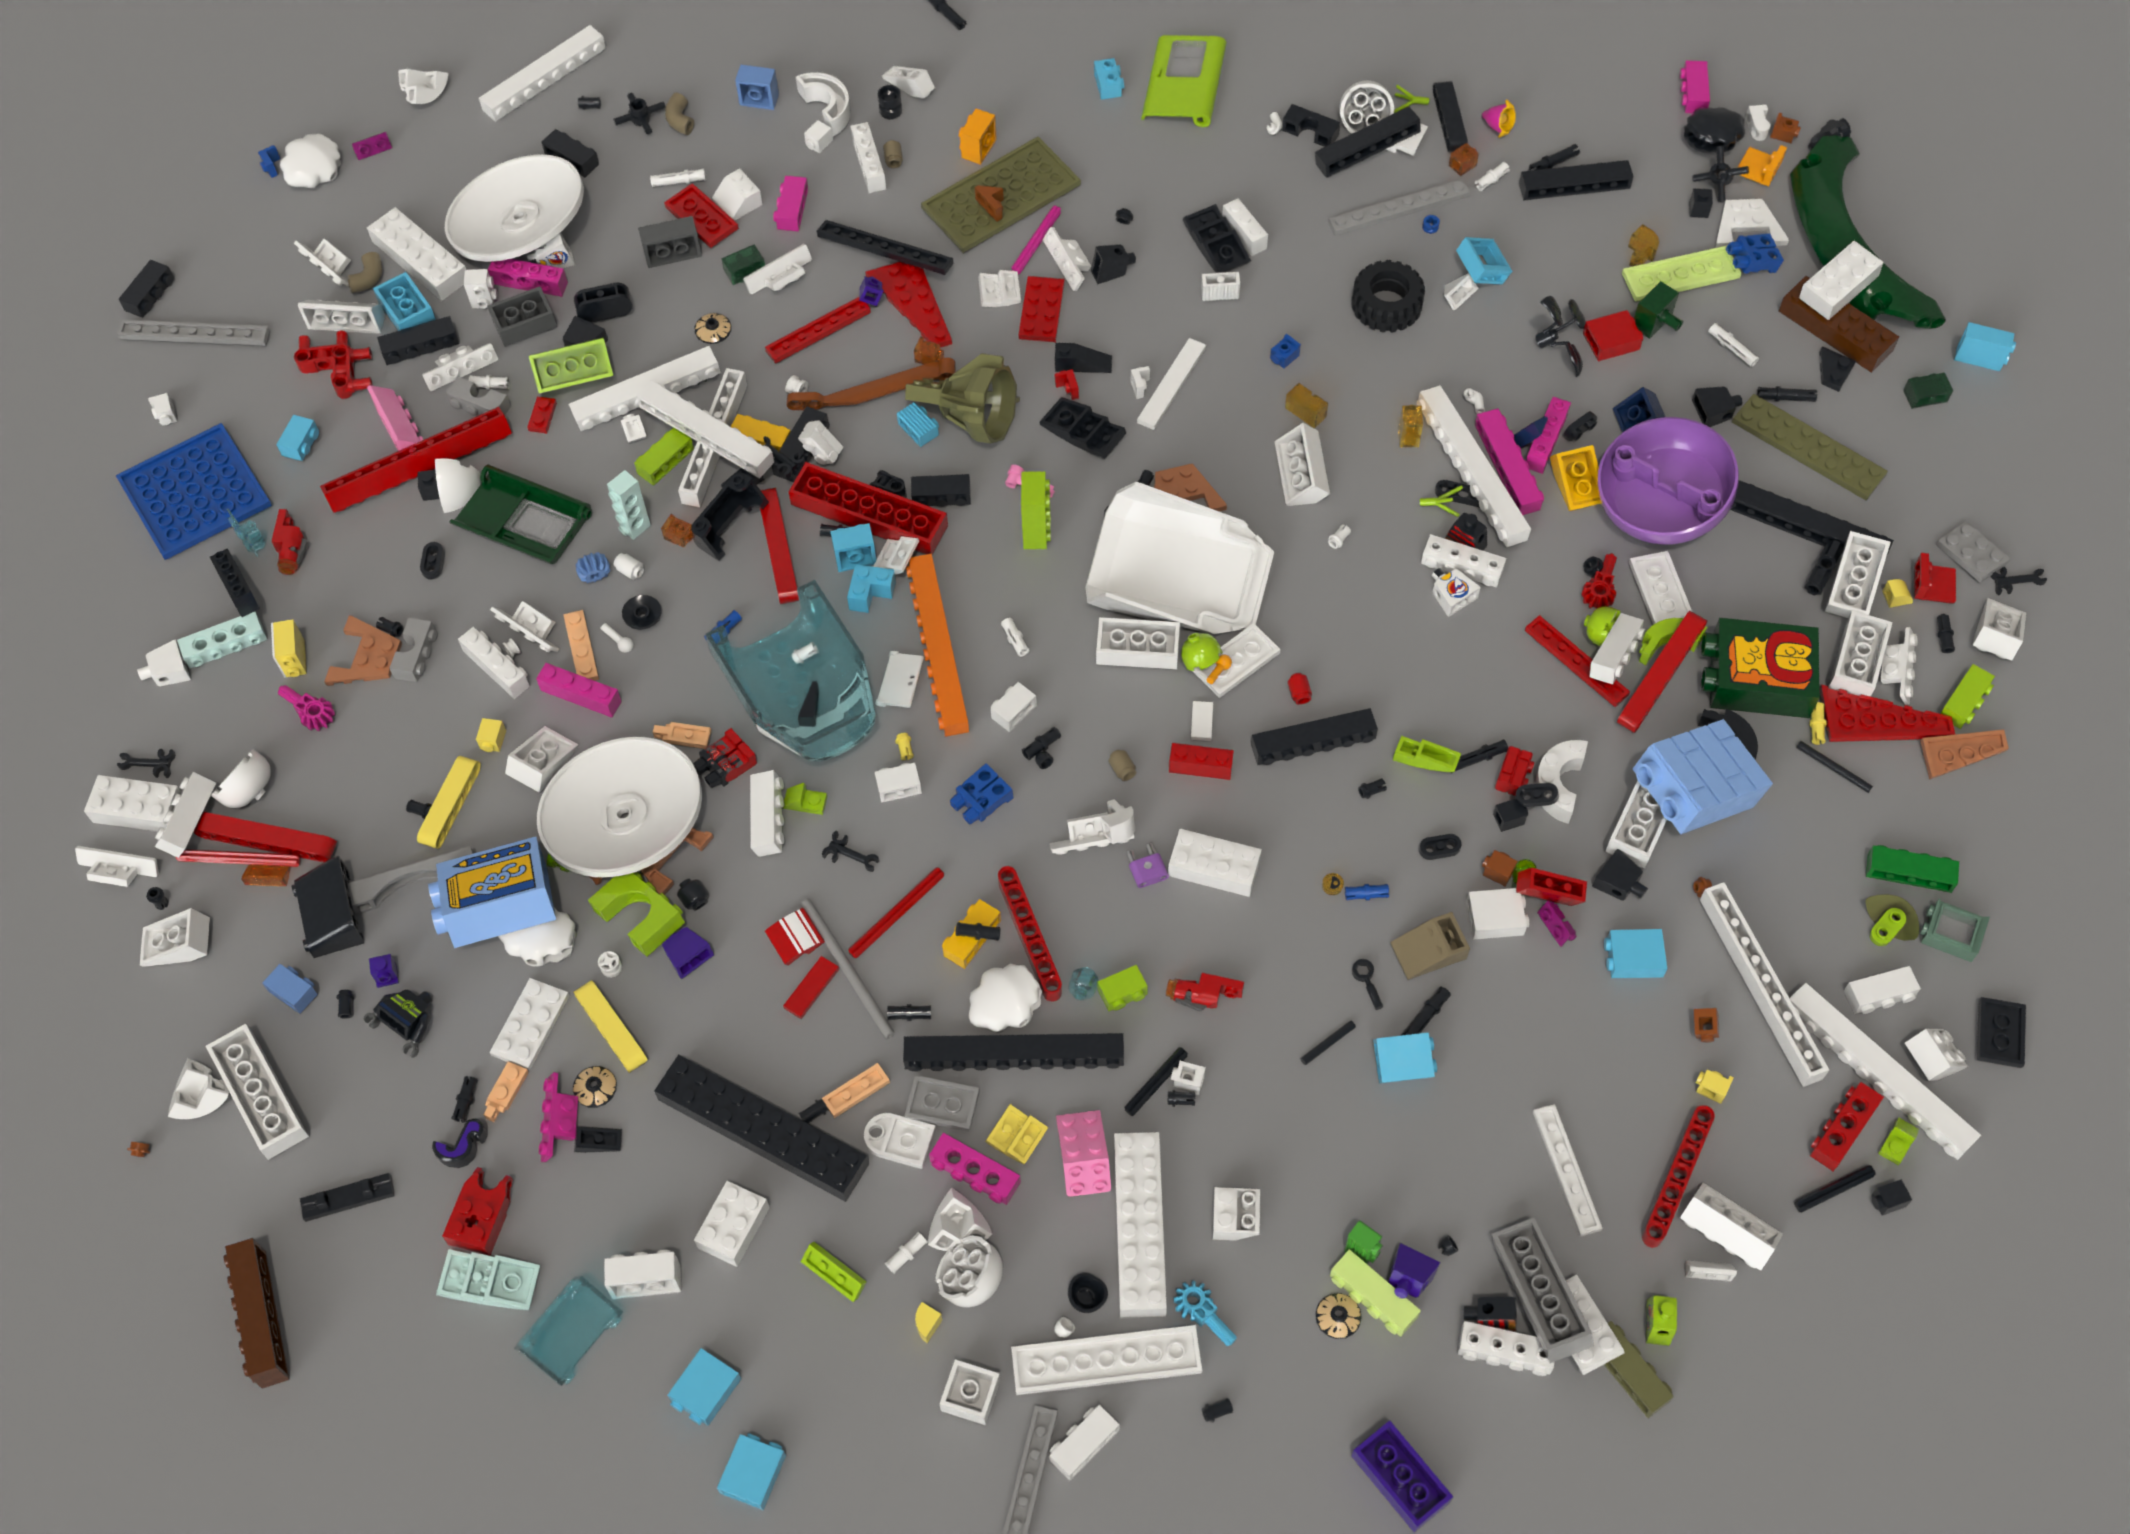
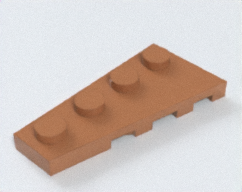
[1920,729,2009,780]

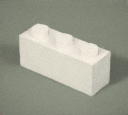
[1222,198,1268,256]
[1844,966,1921,1014]
[1049,1405,1120,1481]

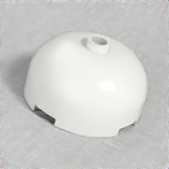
[1339,80,1394,133]
[211,748,271,808]
[935,1236,1003,1307]

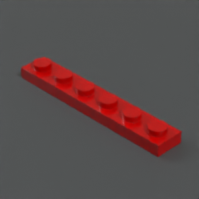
[765,297,871,364]
[1525,615,1630,707]

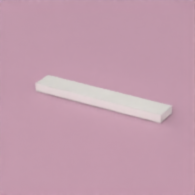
[1137,338,1206,430]
[1533,1104,1603,1237]

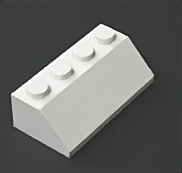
[298,300,386,334]
[1274,423,1330,506]
[1680,1183,1783,1270]

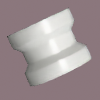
[785,375,809,394]
[598,951,622,978]

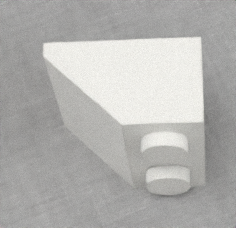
[712,168,763,221]

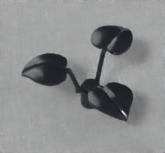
[1535,296,1586,377]

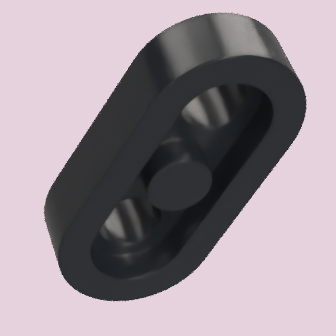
[1564,411,1597,441]
[420,542,444,579]
[1516,783,1559,807]
[1419,834,1462,860]

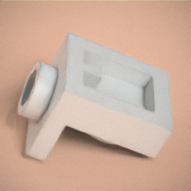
[1130,366,1150,399]
[621,414,647,443]

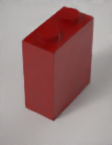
[1583,310,1644,362]

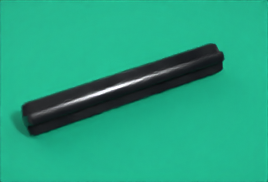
[1125,1047,1188,1116]
[1794,1165,1876,1212]

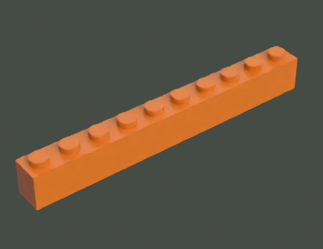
[906,554,969,737]

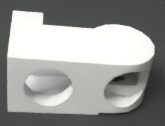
[1745,104,1770,141]

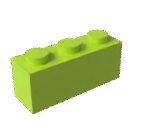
[634,427,694,486]
[1940,664,1995,729]

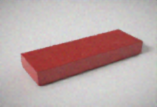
[783,956,839,1019]

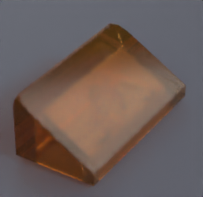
[241,865,291,886]

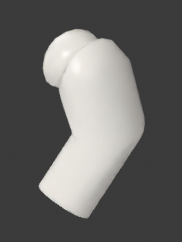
[1267,112,1282,135]

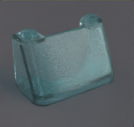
[514,1276,623,1386]

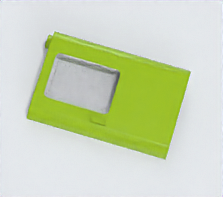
[1141,35,1226,127]

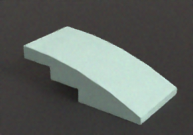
[436,1249,540,1310]

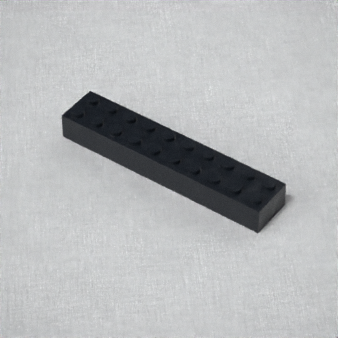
[654,1054,869,1202]

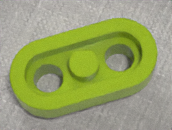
[1870,908,1906,946]

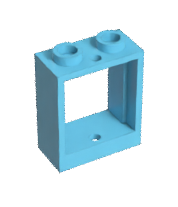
[1456,237,1513,284]

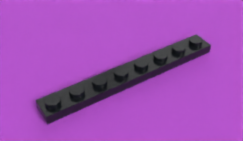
[817,220,954,275]

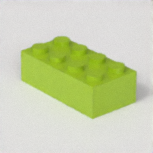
[529,338,613,393]
[1021,471,1051,549]

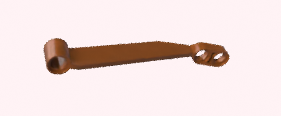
[787,357,956,411]

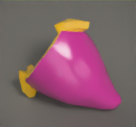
[1482,99,1516,138]

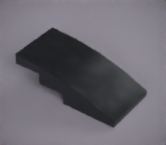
[1183,204,1251,273]
[1039,397,1126,459]

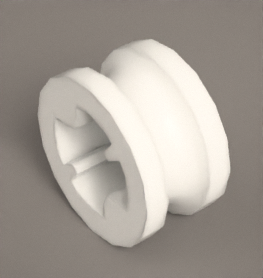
[502,638,521,658]

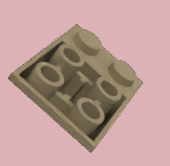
[1390,912,1470,980]

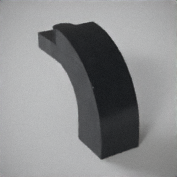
[1698,709,1758,760]

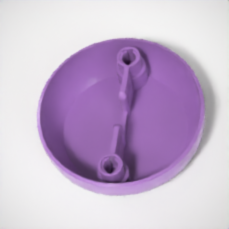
[1598,417,1739,545]

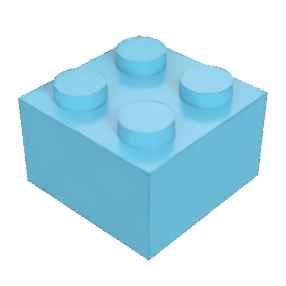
[830,524,876,572]

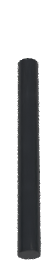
[1796,741,1873,793]

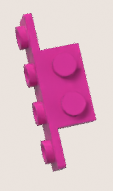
[538,1072,578,1162]

